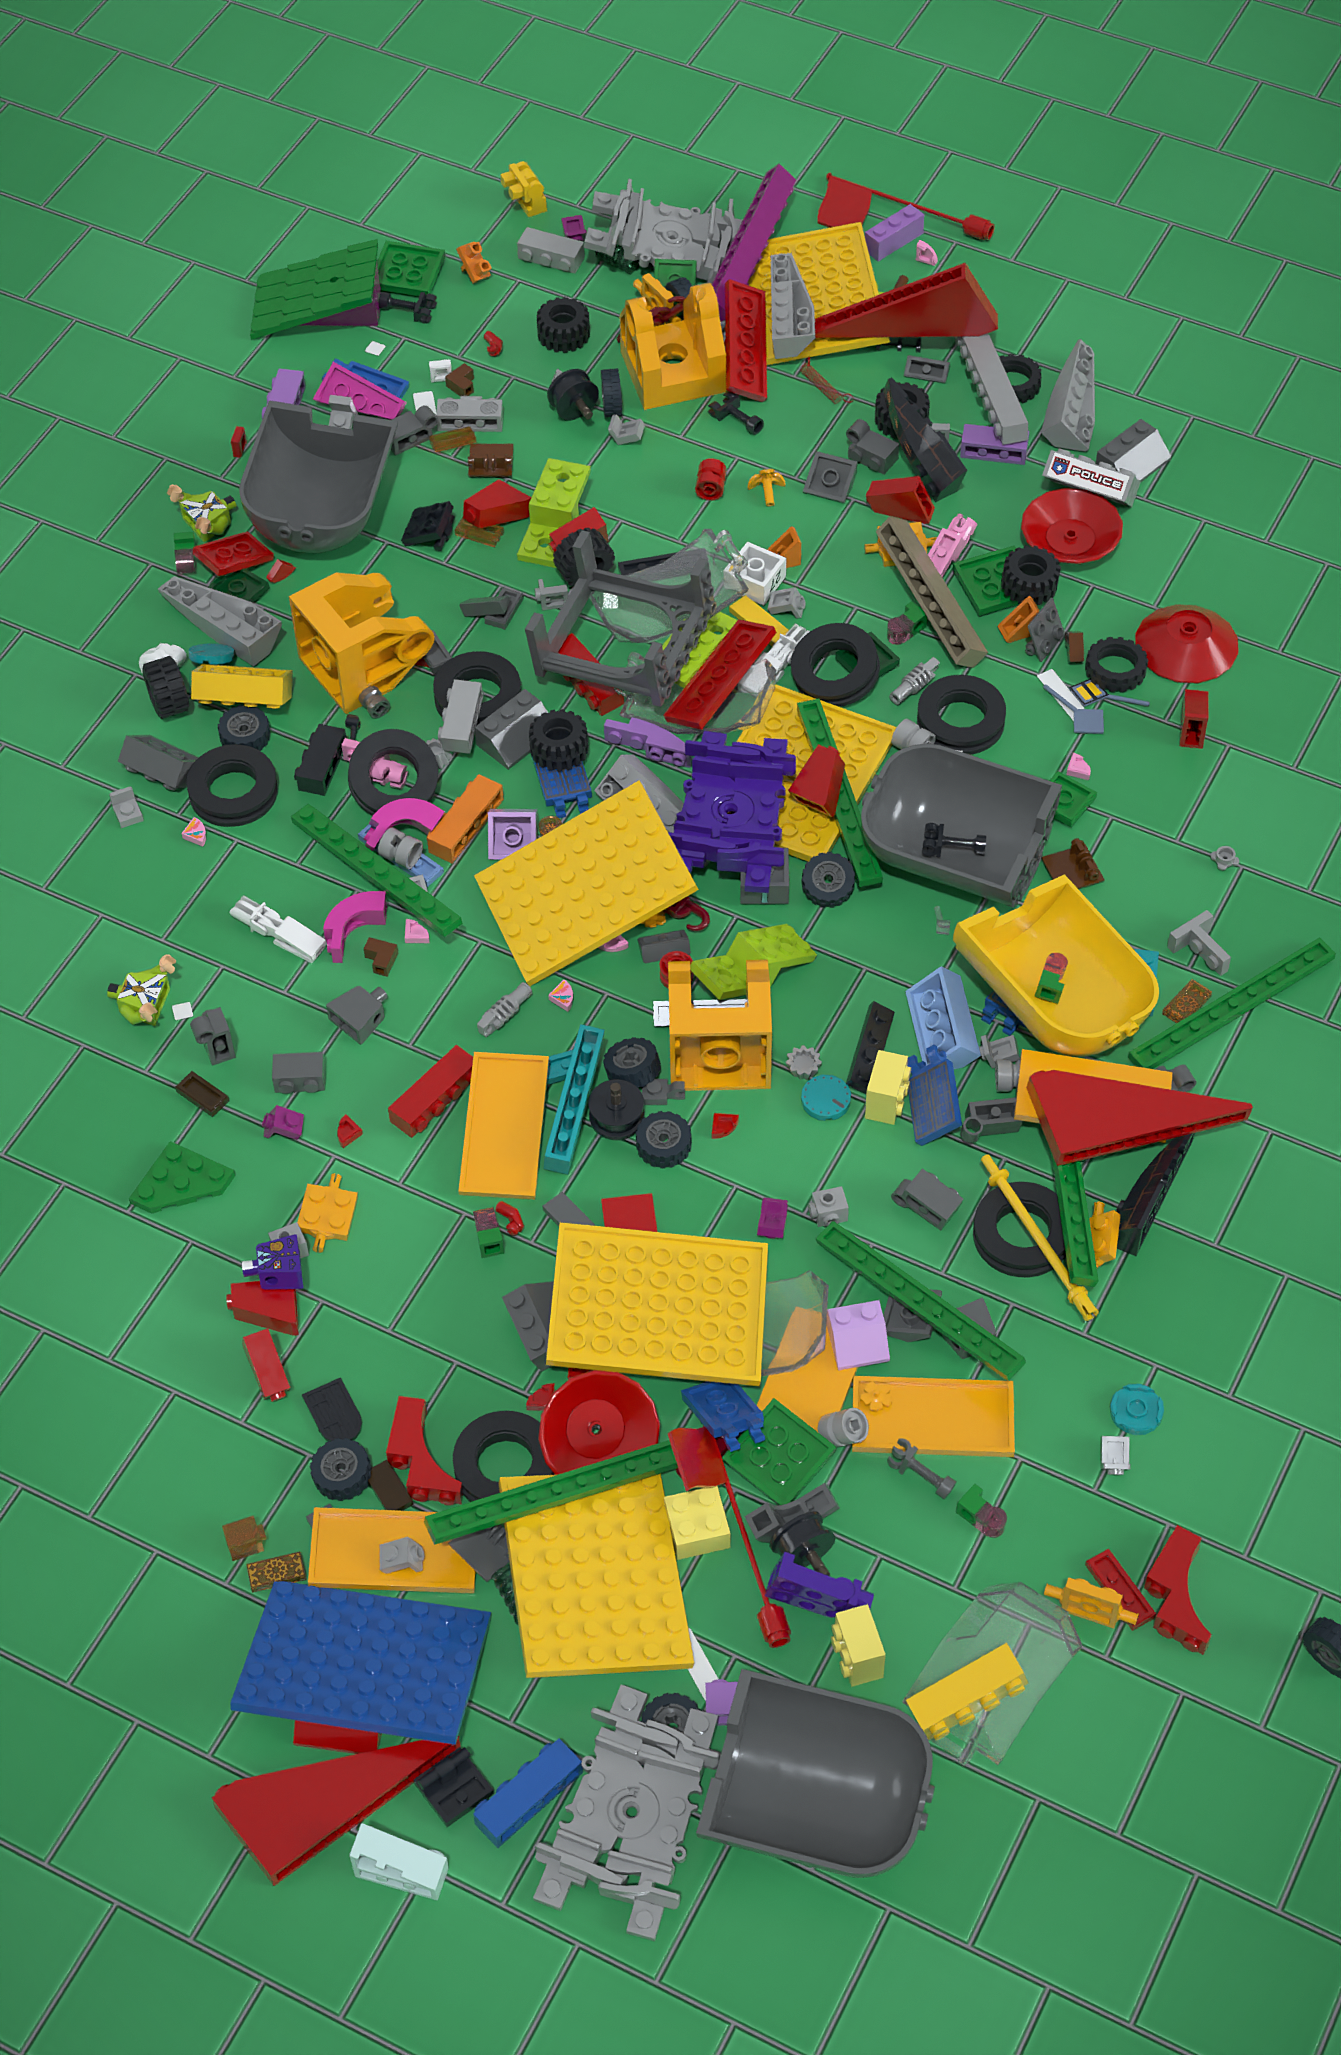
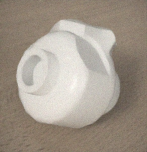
[139,643,186,673]

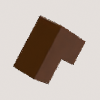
[445,363,474,396]
[1065,631,1084,662]
[363,937,398,977]

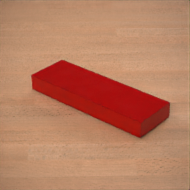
[1085,1548,1156,1631]

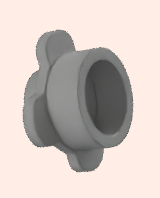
[1211,846,1239,870]

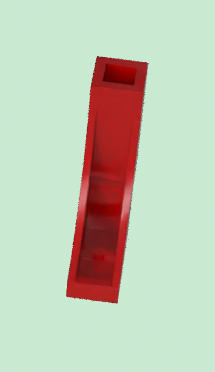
[386,1396,463,1505]
[1144,1525,1212,1655]

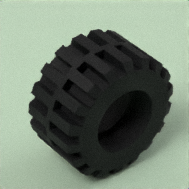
[536,297,590,353]
[875,382,930,438]
[553,528,615,587]
[1001,546,1061,606]
[142,656,189,719]
[529,709,588,771]

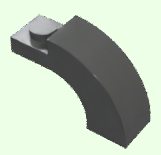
[744,1483,840,1543]

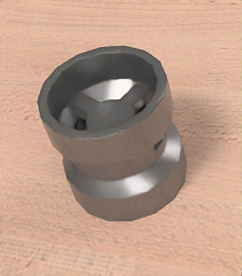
[359,686,390,718]

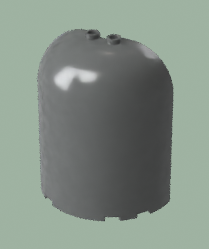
[239,400,398,554]
[861,744,1062,908]
[696,1669,935,1878]

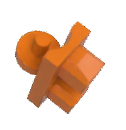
[456,241,491,283]

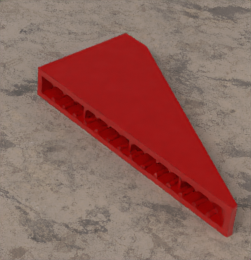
[815,263,998,338]
[1026,1070,1253,1166]
[212,1736,461,1886]

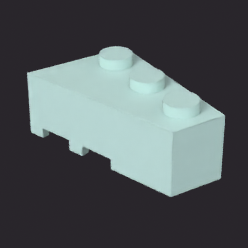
[350,1823,449,1900]

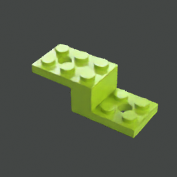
[517,458,591,568]
[662,610,737,688]
[690,924,817,1000]

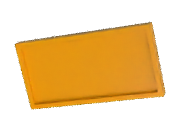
[1014,1049,1172,1143]
[459,1052,549,1200]
[757,1306,858,1432]
[852,1376,1015,1457]
[308,1507,475,1593]

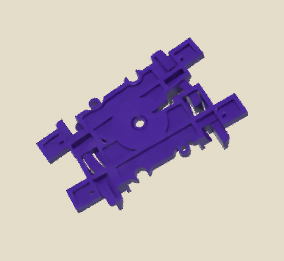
[668,731,796,893]

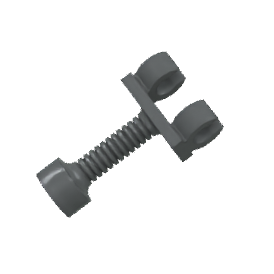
[887,1438,957,1500]

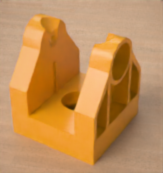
[619,283,726,410]
[289,572,435,714]
[668,959,772,1091]

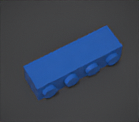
[473,1738,583,1848]

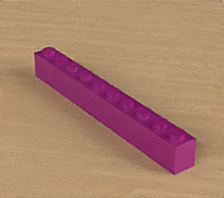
[712,164,796,322]

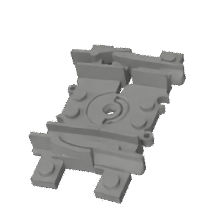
[583,179,743,284]
[533,1684,721,1941]

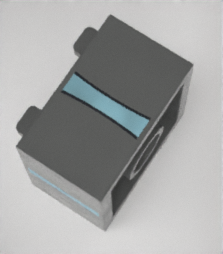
[740,848,789,904]

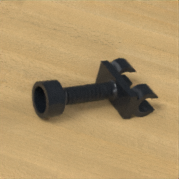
[379,292,437,324]
[708,391,764,435]
[922,823,987,857]

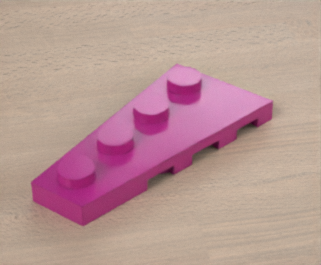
[313,362,406,420]

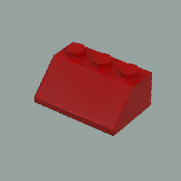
[293,1720,382,1754]

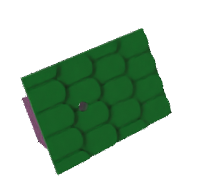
[250,239,381,340]

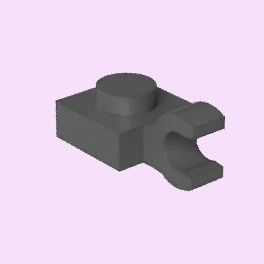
[642,1079,686,1105]

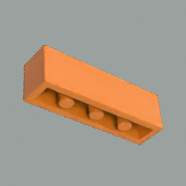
[426,774,504,864]

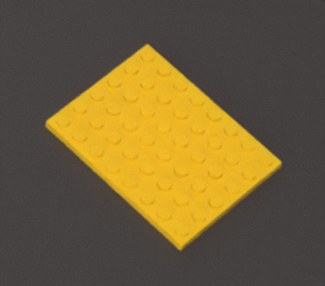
[748,222,890,365]
[727,683,897,862]
[474,780,699,986]
[546,1222,768,1386]
[499,1473,694,1678]

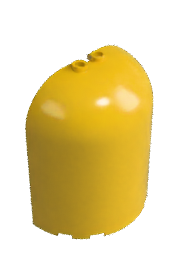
[953,875,1159,1057]

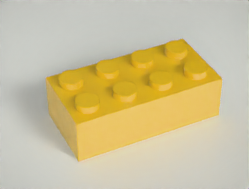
[191,664,293,708]
[906,1643,1029,1740]

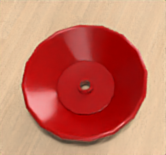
[1021,488,1123,564]
[1135,604,1239,683]
[538,1370,660,1475]

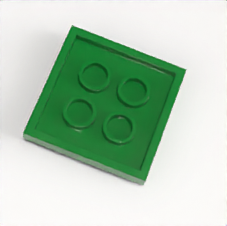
[377,241,446,296]
[952,545,1018,616]
[722,1398,837,1505]

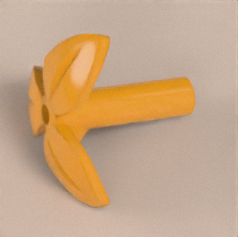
[748,469,785,507]

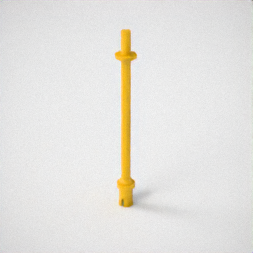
[981,1154,1099,1321]

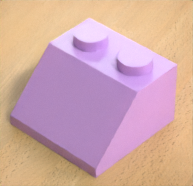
[488,809,537,859]
[827,1300,890,1370]

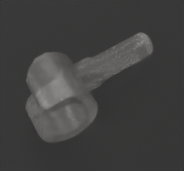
[934,906,950,935]

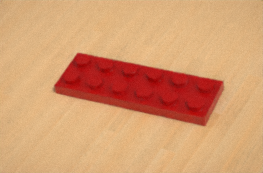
[725,279,767,402]
[663,619,777,730]

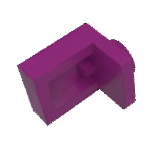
[561,215,587,242]
[262,1105,304,1140]
[757,1197,788,1238]

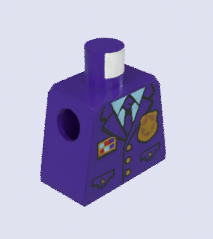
[242,1234,304,1289]

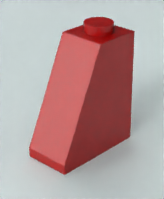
[866,476,935,524]
[463,479,532,528]
[548,507,609,554]
[1179,689,1209,749]
[788,744,845,817]
[226,1281,299,1336]
[242,1328,290,1402]

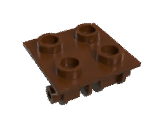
[468,444,514,477]
[1042,838,1105,889]

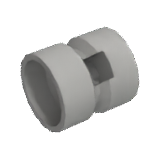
[891,719,936,750]
[378,828,423,869]
[995,1059,1020,1092]
[818,1408,869,1448]

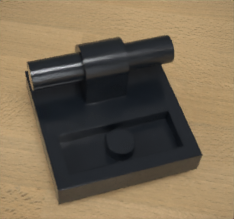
[401,501,455,551]
[413,1747,494,1827]

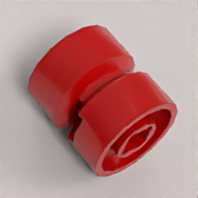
[695,458,727,501]

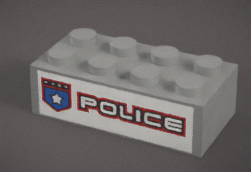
[1042,448,1141,507]

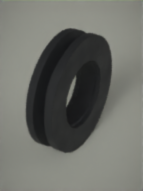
[791,623,880,707]
[433,651,521,725]
[917,675,1006,755]
[348,729,438,815]
[186,745,278,827]
[973,1182,1066,1278]
[453,1410,555,1502]

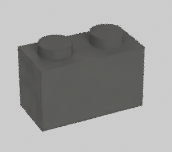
[272,1052,325,1094]

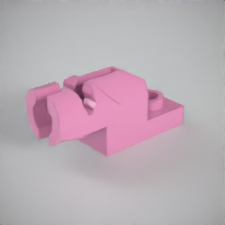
[928,513,978,578]
[342,738,408,790]

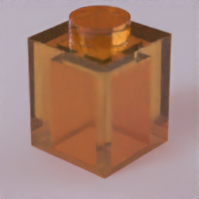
[222,1515,266,1561]

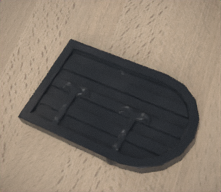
[302,1377,362,1441]

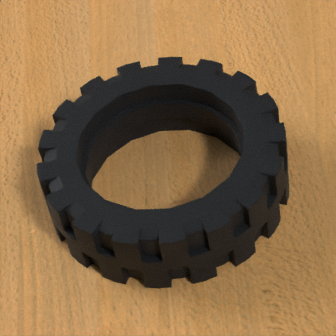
[999,354,1041,403]
[1085,637,1148,692]

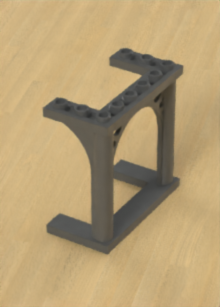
[525,530,716,707]

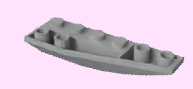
[771,253,815,359]
[1041,339,1095,451]
[158,576,282,666]
[594,754,710,866]

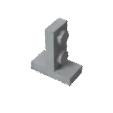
[328,395,358,429]
[1167,910,1231,976]

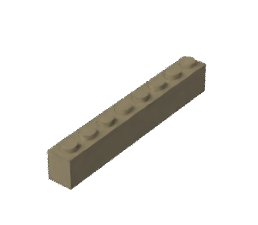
[876,516,988,668]

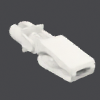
[739,623,810,700]
[229,895,327,963]

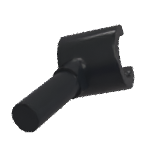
[345,714,361,740]

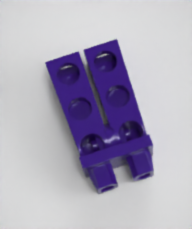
[765,1552,874,1618]

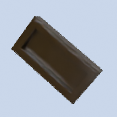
[175,1071,230,1117]
[368,1460,414,1511]

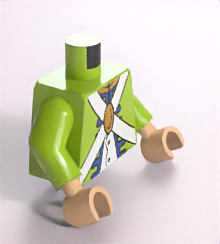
[167,485,236,542]
[107,954,176,1026]

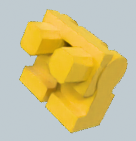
[500,161,547,217]

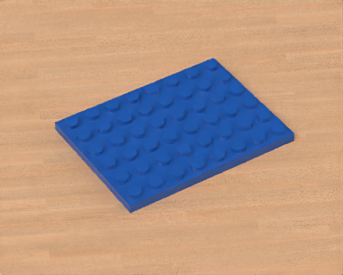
[231,1580,491,1745]

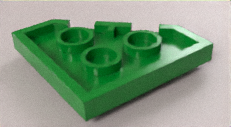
[129,1141,236,1214]

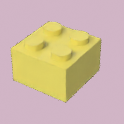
[865,1050,911,1125]
[664,1486,730,1560]
[831,1604,886,1687]

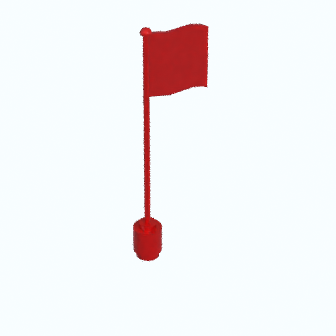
[817,173,995,240]
[668,1425,791,1648]

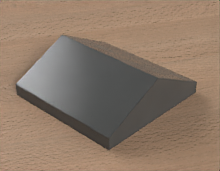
[803,451,858,504]
[883,1289,942,1342]

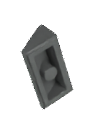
[904,355,950,384]
[459,596,511,616]
[637,930,691,963]

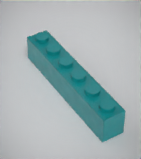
[544,1024,605,1175]

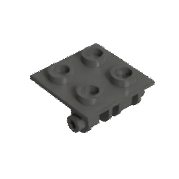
[1025,598,1065,662]
[448,1524,510,1582]

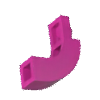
[364,798,445,851]
[323,891,388,963]

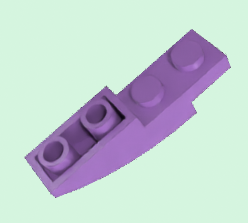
[604,717,692,768]

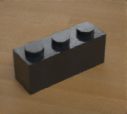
[294,724,347,796]

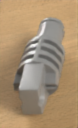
[889,657,940,705]
[477,982,533,1037]

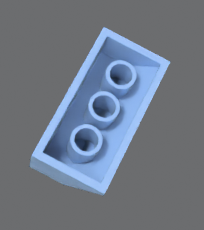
[905,966,981,1069]

